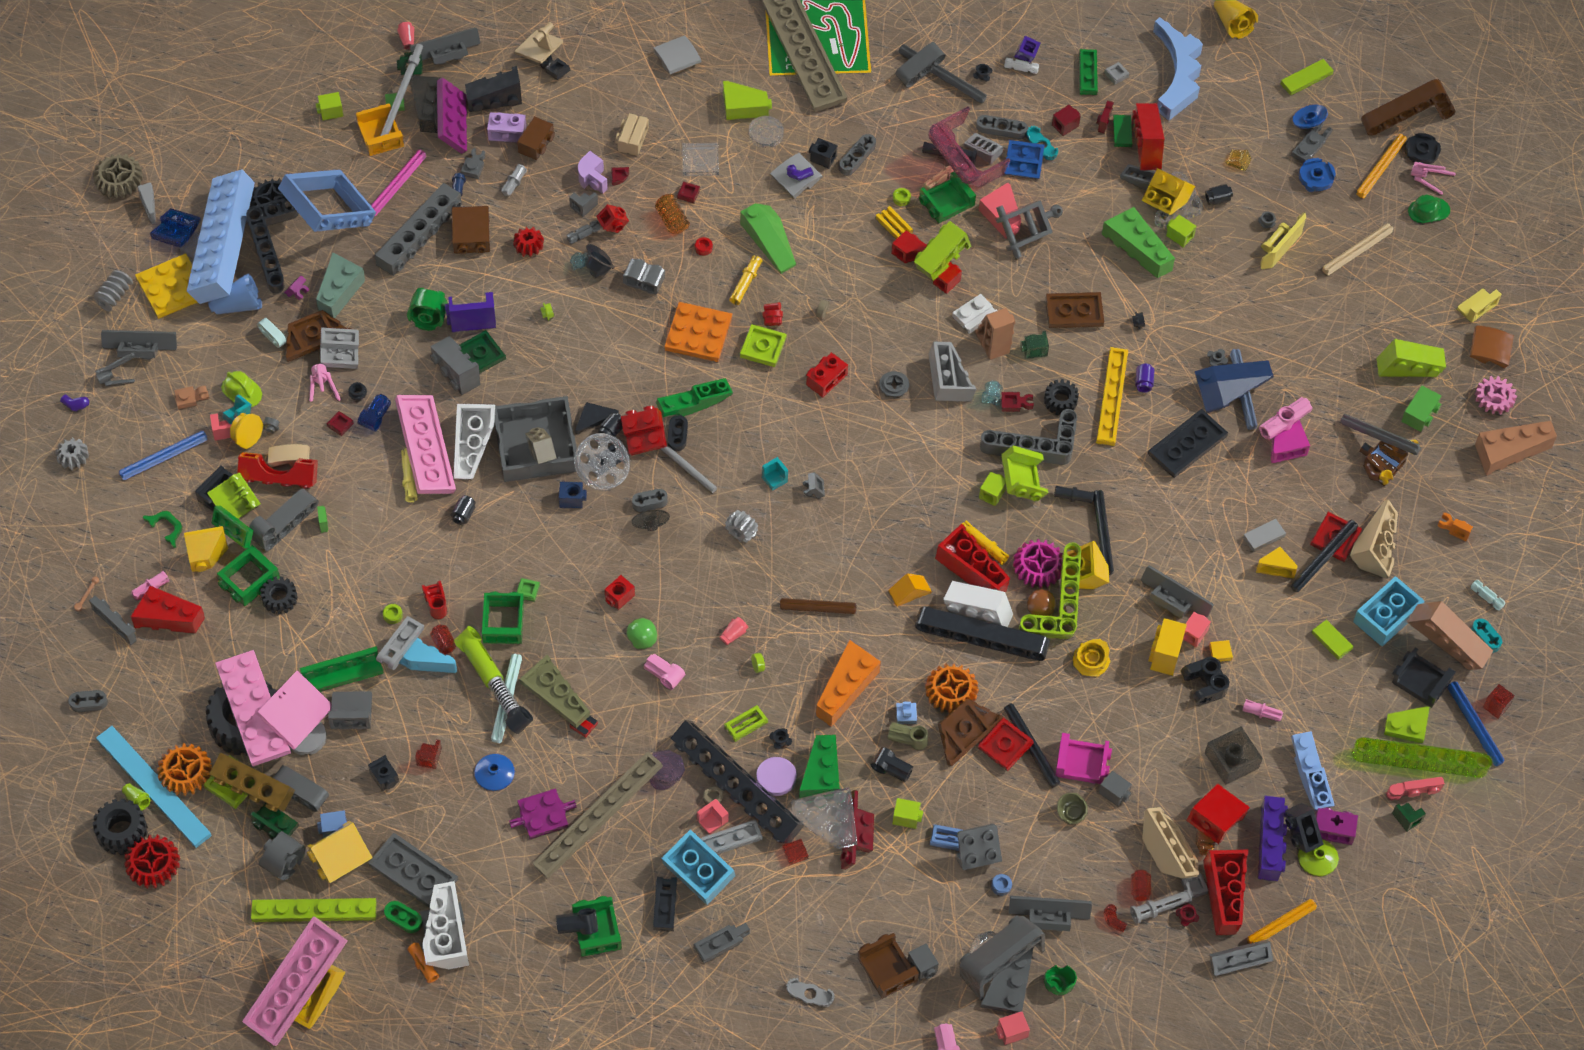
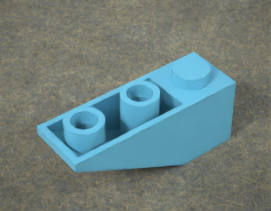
[399,638,457,673]

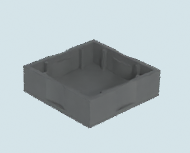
[495,396,579,482]

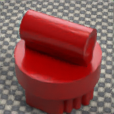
[762,302,783,326]

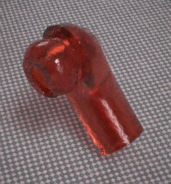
[1103,904,1127,933]

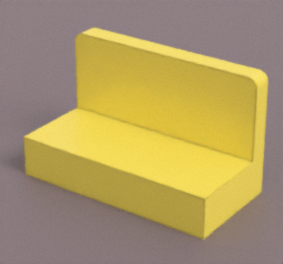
[1457,289,1502,323]

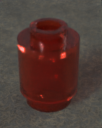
[430,624,456,655]
[1131,869,1152,901]

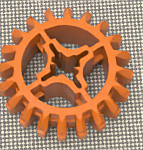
[925,663,979,714]
[157,743,212,797]

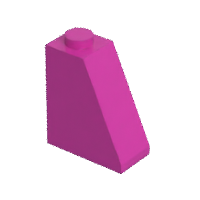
[1271,412,1310,463]

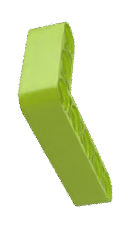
[1019,542,1081,639]

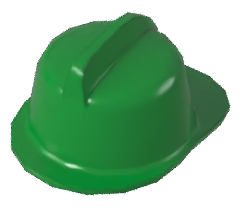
[1408,195,1451,223]

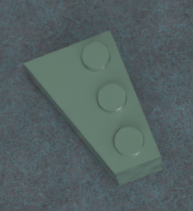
[316,253,365,318]

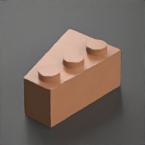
[974,308,1015,360]

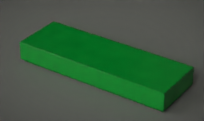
[1079,49,1098,95]
[211,505,254,549]

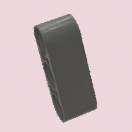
[895,42,946,88]
[273,765,329,812]

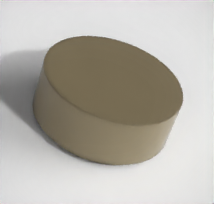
[816,300,830,319]
[703,787,723,805]

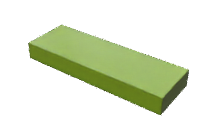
[1280,59,1334,96]

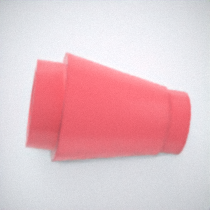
[397,22,414,50]
[720,617,748,645]

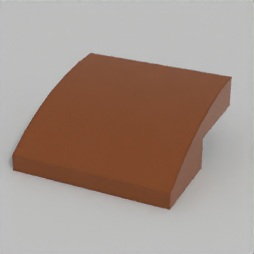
[1469,325,1514,368]

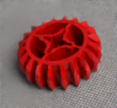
[124,834,181,889]

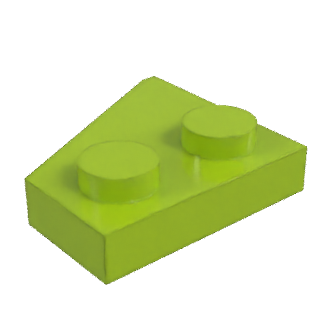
[1384,706,1430,743]

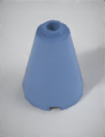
[208,274,262,315]

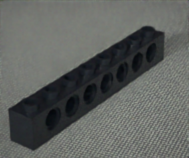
[671,720,805,844]

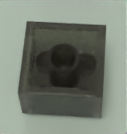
[1205,726,1262,785]

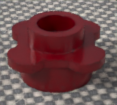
[1175,904,1199,927]

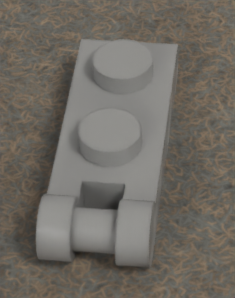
[376,616,424,670]

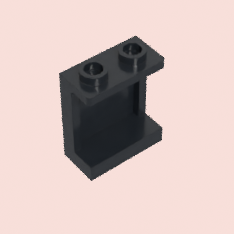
[1392,647,1456,708]

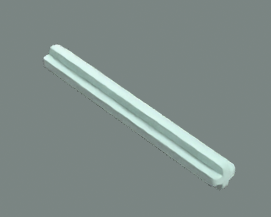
[491,654,522,743]

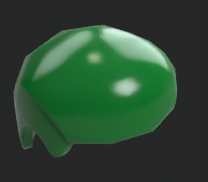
[1043,965,1077,996]

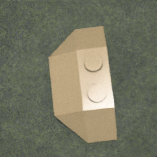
[1142,807,1199,879]

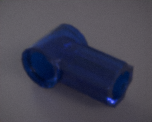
[357,394,391,432]

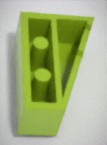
[914,221,971,281]
[1377,339,1446,377]

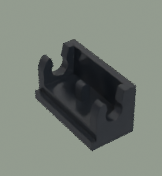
[195,465,233,512]

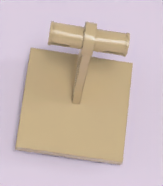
[515,22,563,64]

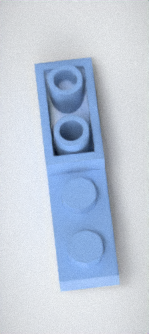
[1291,731,1335,810]

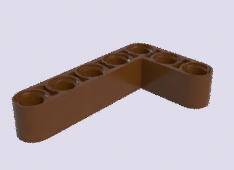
[1361,79,1456,136]

